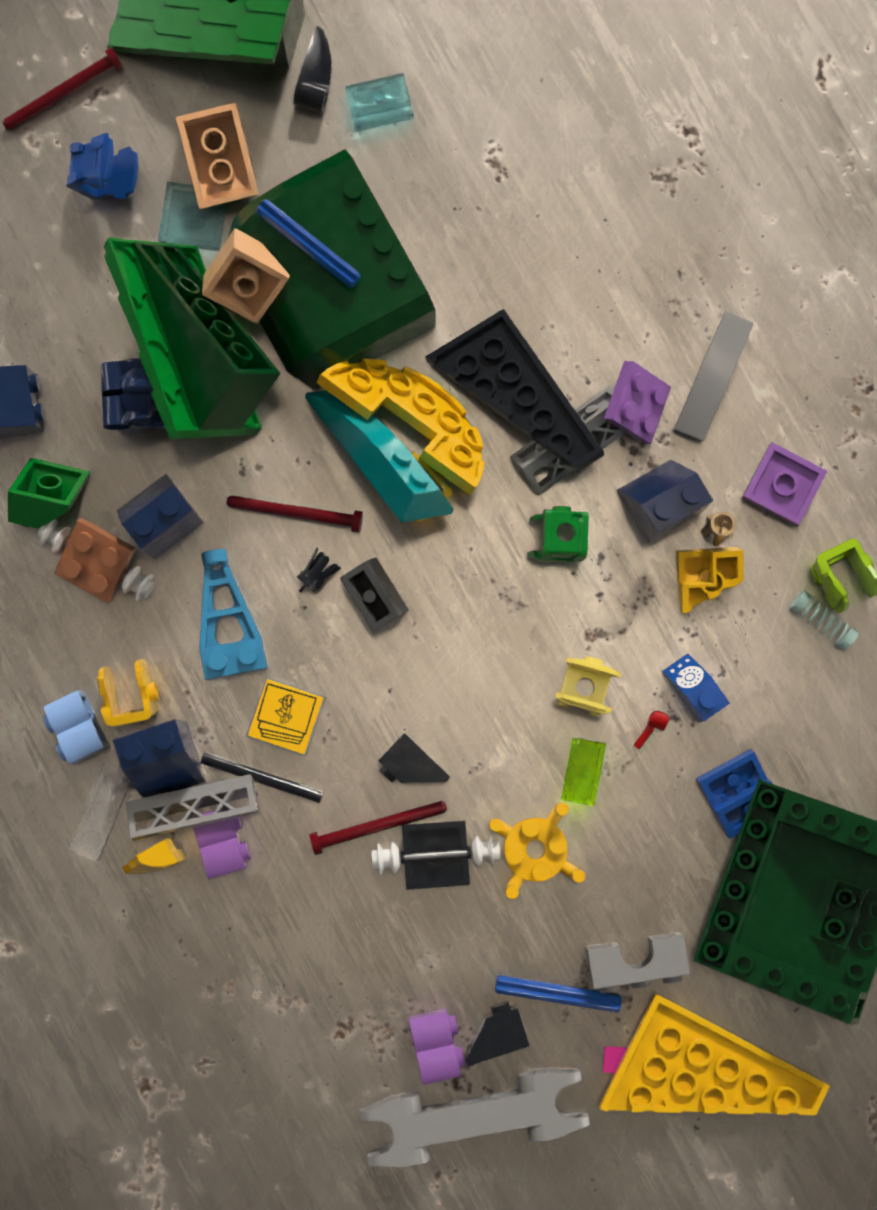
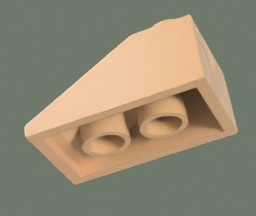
[176,102,259,210]

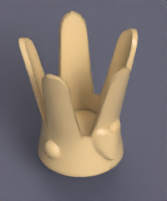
[700,512,736,546]

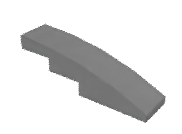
[674,311,754,441]

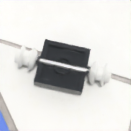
[372,820,500,890]

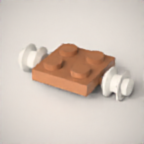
[37,518,155,604]

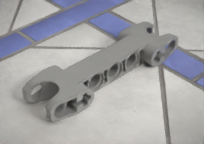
[359,1067,590,1168]

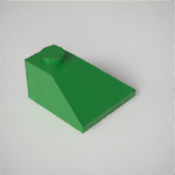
[7,458,90,529]

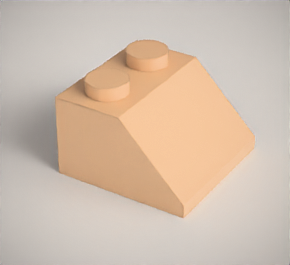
[202,228,289,324]

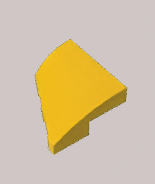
[676,546,744,613]
[122,838,188,874]

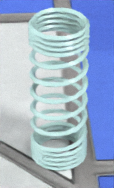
[790,590,859,651]

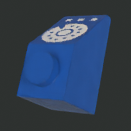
[662,653,730,723]

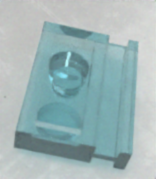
[345,73,414,132]

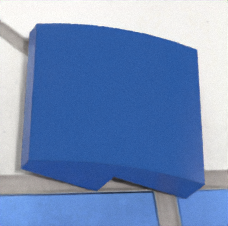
[696,749,773,839]

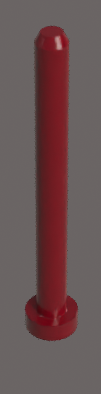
[2,47,123,130]
[226,495,363,533]
[309,801,447,855]

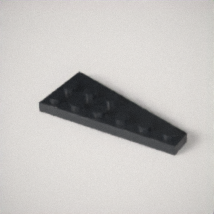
[425,309,604,472]

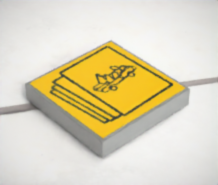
[246,677,326,757]

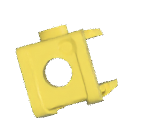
[556,656,621,717]

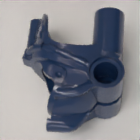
[100,358,165,437]

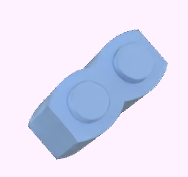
[43,690,109,764]

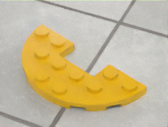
[316,358,485,495]

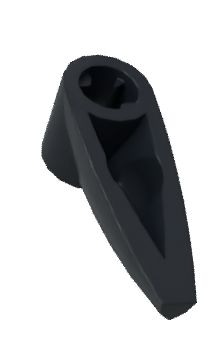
[293,26,332,113]

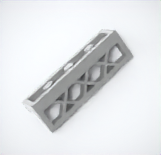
[510,386,626,495]
[125,774,258,841]

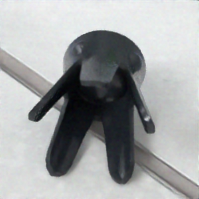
[297,547,341,593]

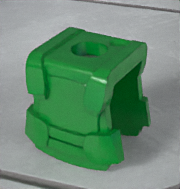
[527,506,589,564]

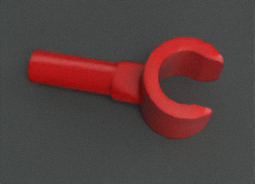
[634,711,670,750]

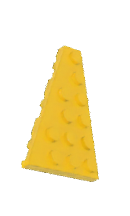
[599,993,830,1115]

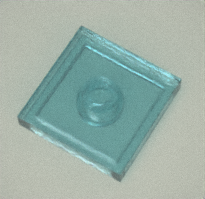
[158,182,227,251]

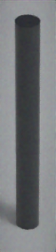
[200,752,324,803]

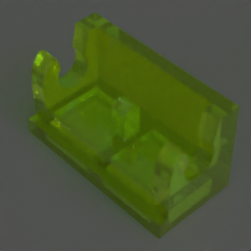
[561,738,607,806]

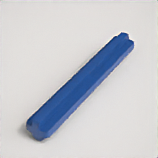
[256,199,361,288]
[495,975,622,1013]

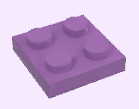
[604,361,671,444]
[742,442,827,527]

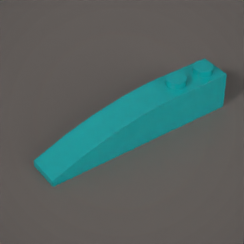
[305,390,454,523]

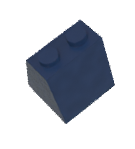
[0,365,46,439]
[617,460,714,543]
[117,474,204,560]
[113,719,206,798]

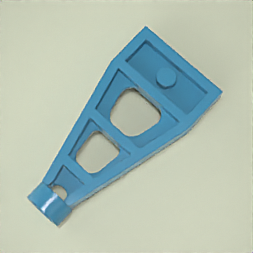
[199,549,268,680]

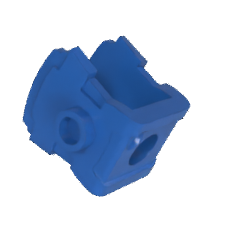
[66,133,138,200]

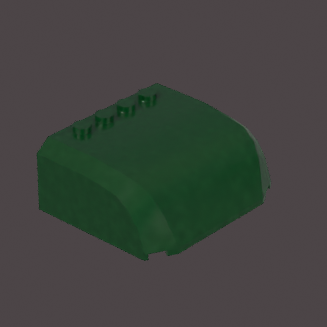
[229,149,436,391]

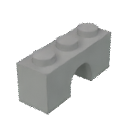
[585,932,690,993]

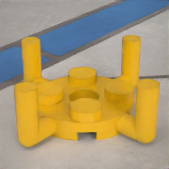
[489,802,586,899]

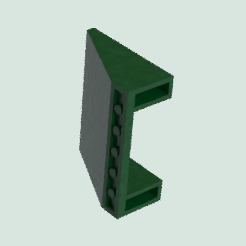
[694,779,877,1025]

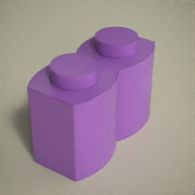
[191,807,251,879]
[409,1008,465,1085]

